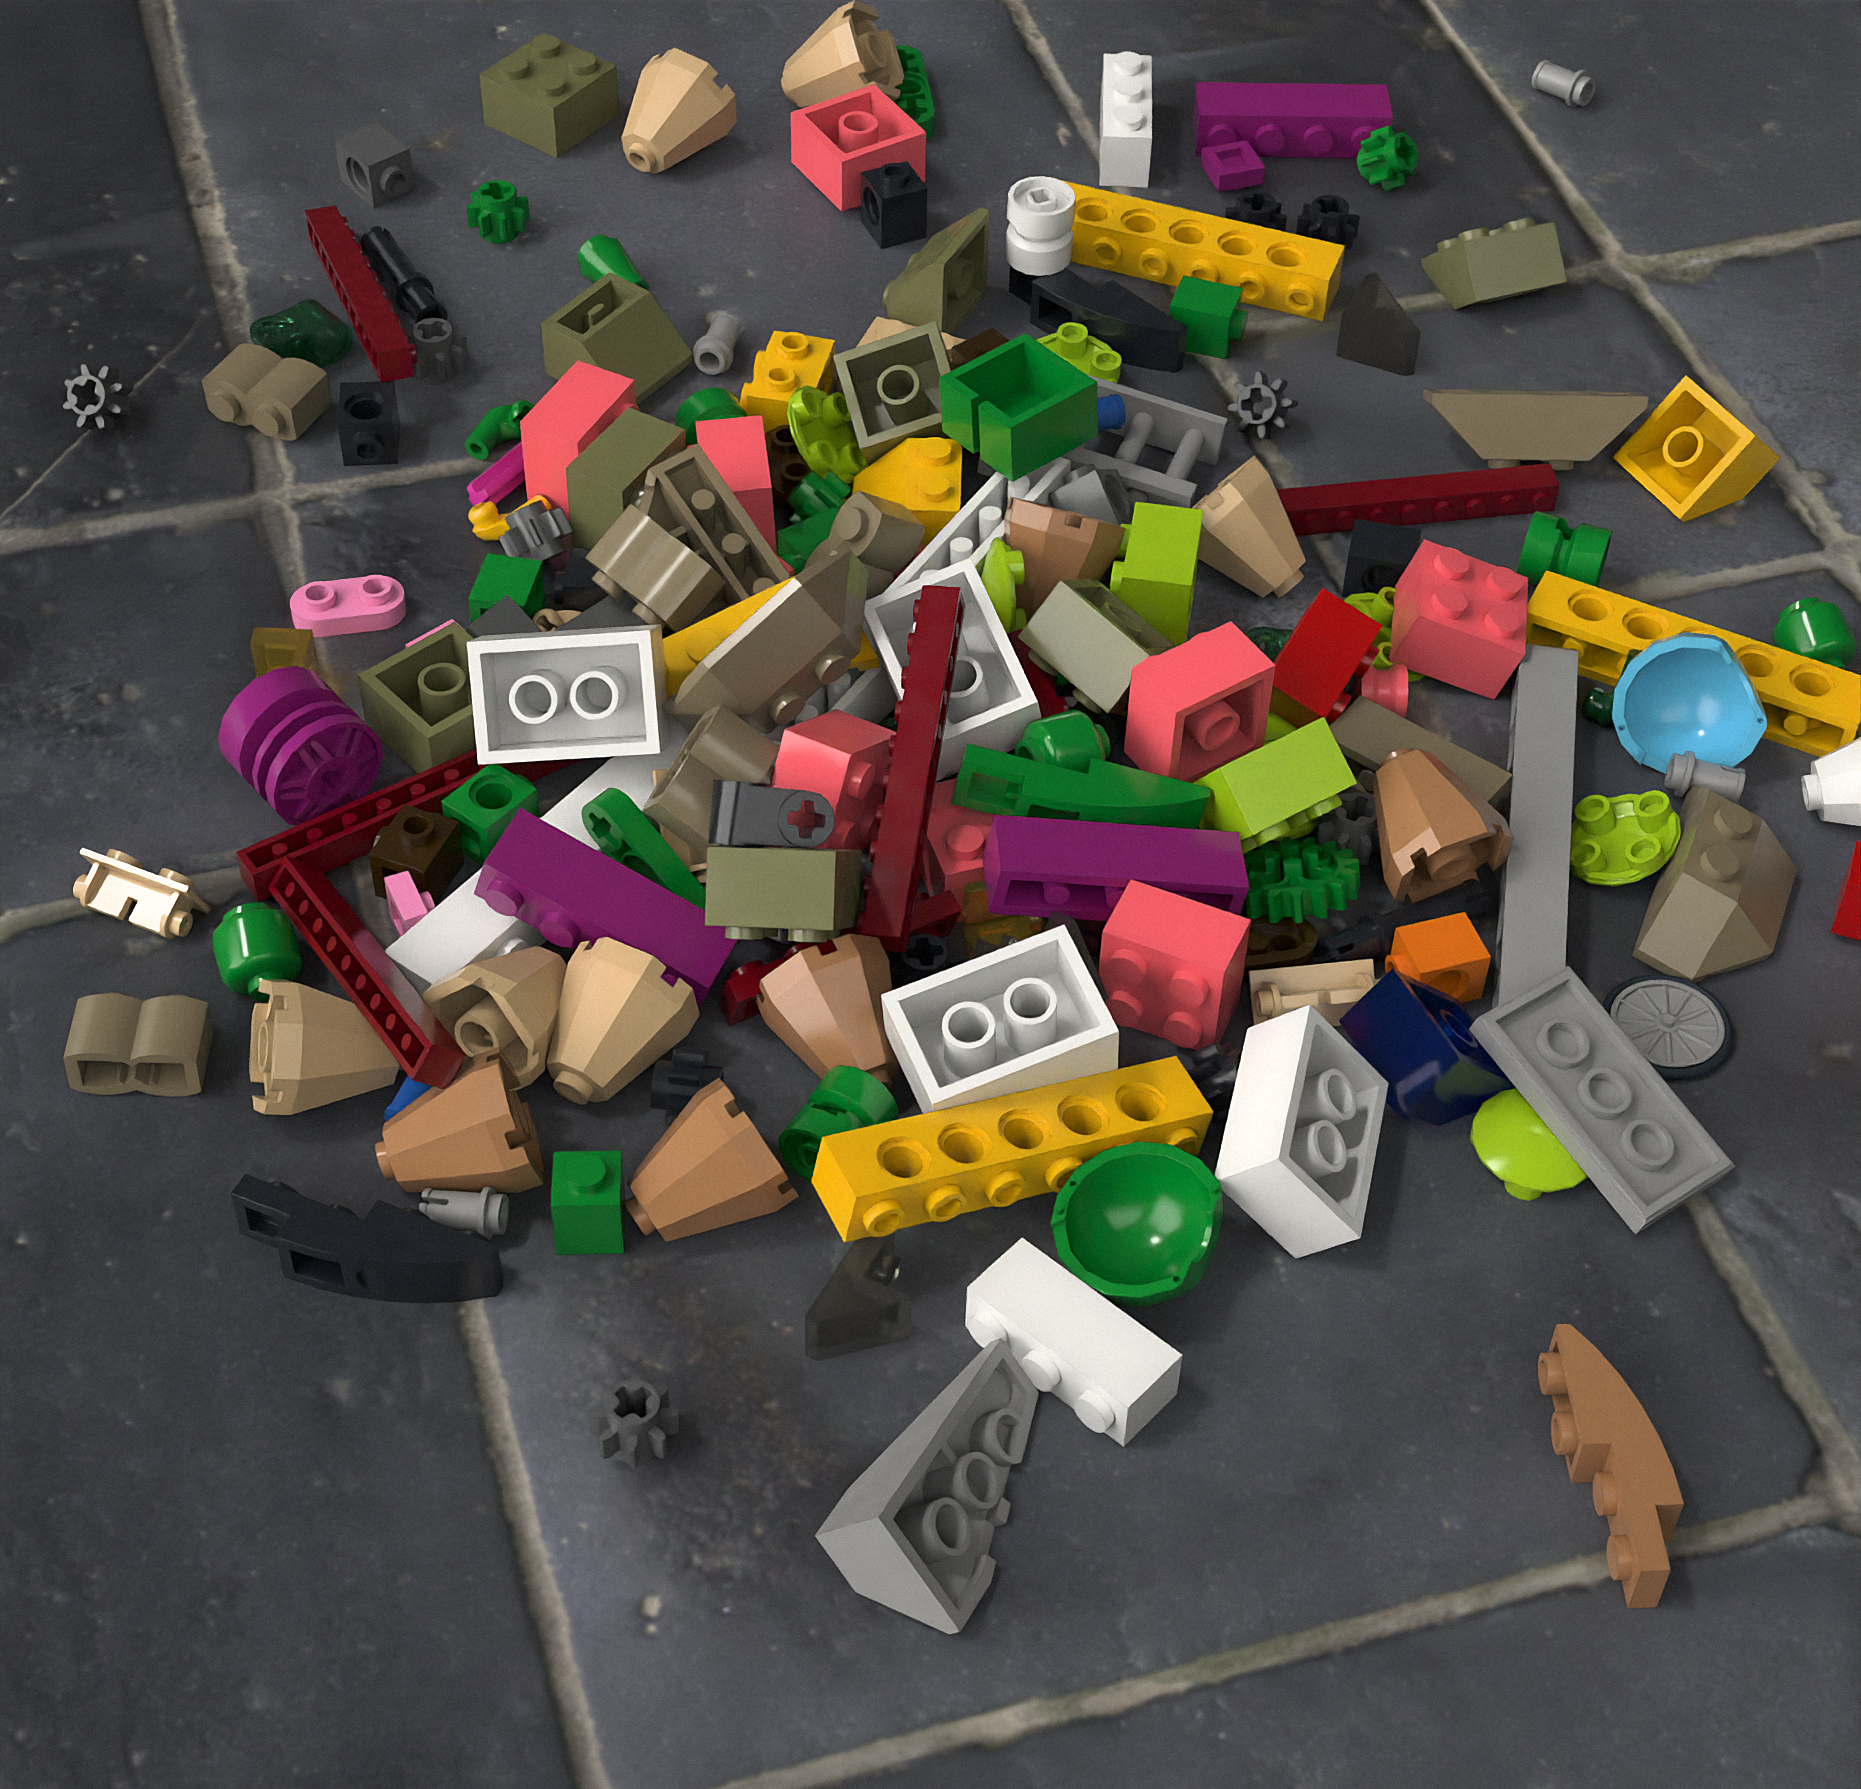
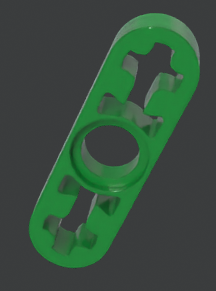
[893,45,935,141]
[581,788,706,911]

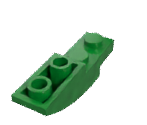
[951,743,1211,829]

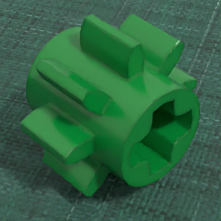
[1357,125,1418,191]
[466,180,530,244]
[785,470,851,524]

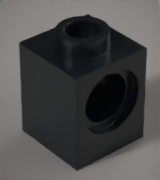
[861,161,928,249]
[338,381,400,466]
[1342,519,1422,598]

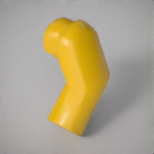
[468,495,553,541]

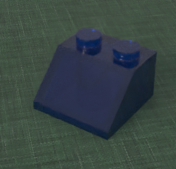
[1339,968,1516,1126]

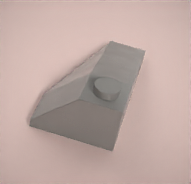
[815,1338,1039,1635]

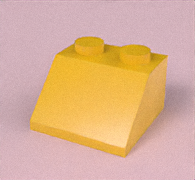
[1612,376,1781,522]
[852,437,962,548]

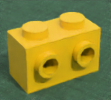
[740,331,835,434]

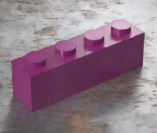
[1192,82,1393,158]
[474,808,739,1010]
[982,815,1249,921]

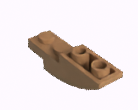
[1538,1324,1684,1608]

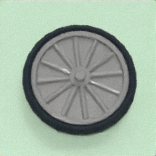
[1602,974,1734,1080]

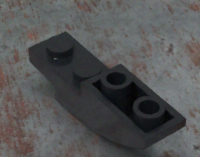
[1009,265,1187,373]
[231,1173,504,1303]

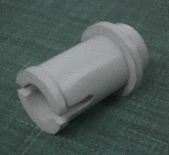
[1532,60,1596,108]
[693,313,743,375]
[1664,750,1746,804]
[419,1186,509,1240]

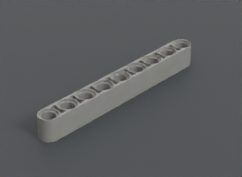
[1492,643,1578,1009]

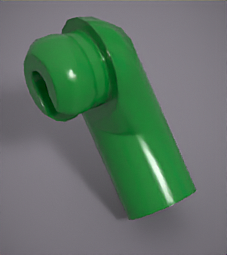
[464,400,535,460]

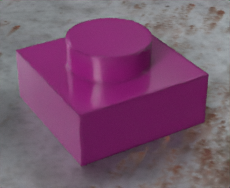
[1200,140,1265,192]

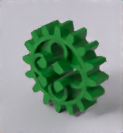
[1241,837,1361,924]

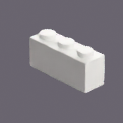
[1099,52,1152,188]
[965,1238,1182,1447]

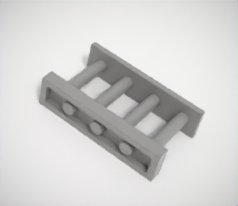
[977,374,1228,508]

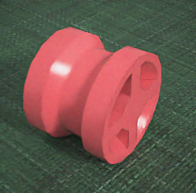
[1353,664,1408,718]

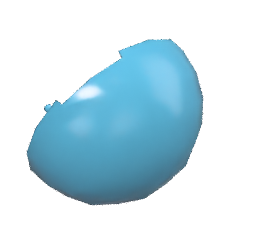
[1612,632,1767,774]

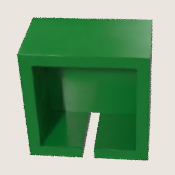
[939,333,1098,482]

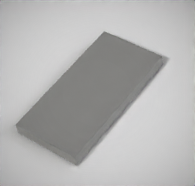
[1469,966,1736,1235]

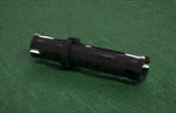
[360,226,448,324]
[1315,879,1489,964]

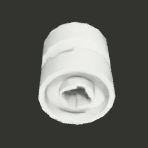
[1005,176,1076,276]

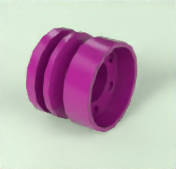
[218,666,383,826]

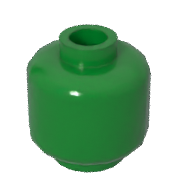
[1771,597,1858,671]
[1015,710,1110,774]
[212,902,303,1001]

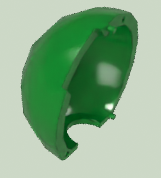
[1050,1141,1223,1307]

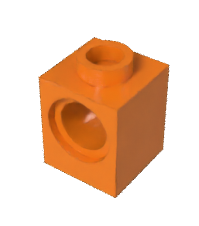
[1385,912,1491,1014]

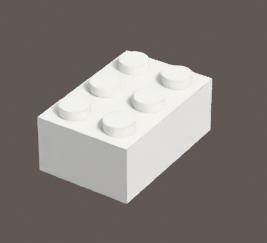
[864,557,1042,781]
[467,624,671,764]
[881,925,1119,1114]
[1215,1005,1389,1259]

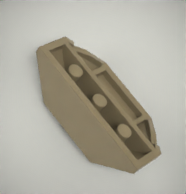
[1423,388,1648,470]
[639,443,791,626]
[662,542,868,733]
[1632,785,1797,983]

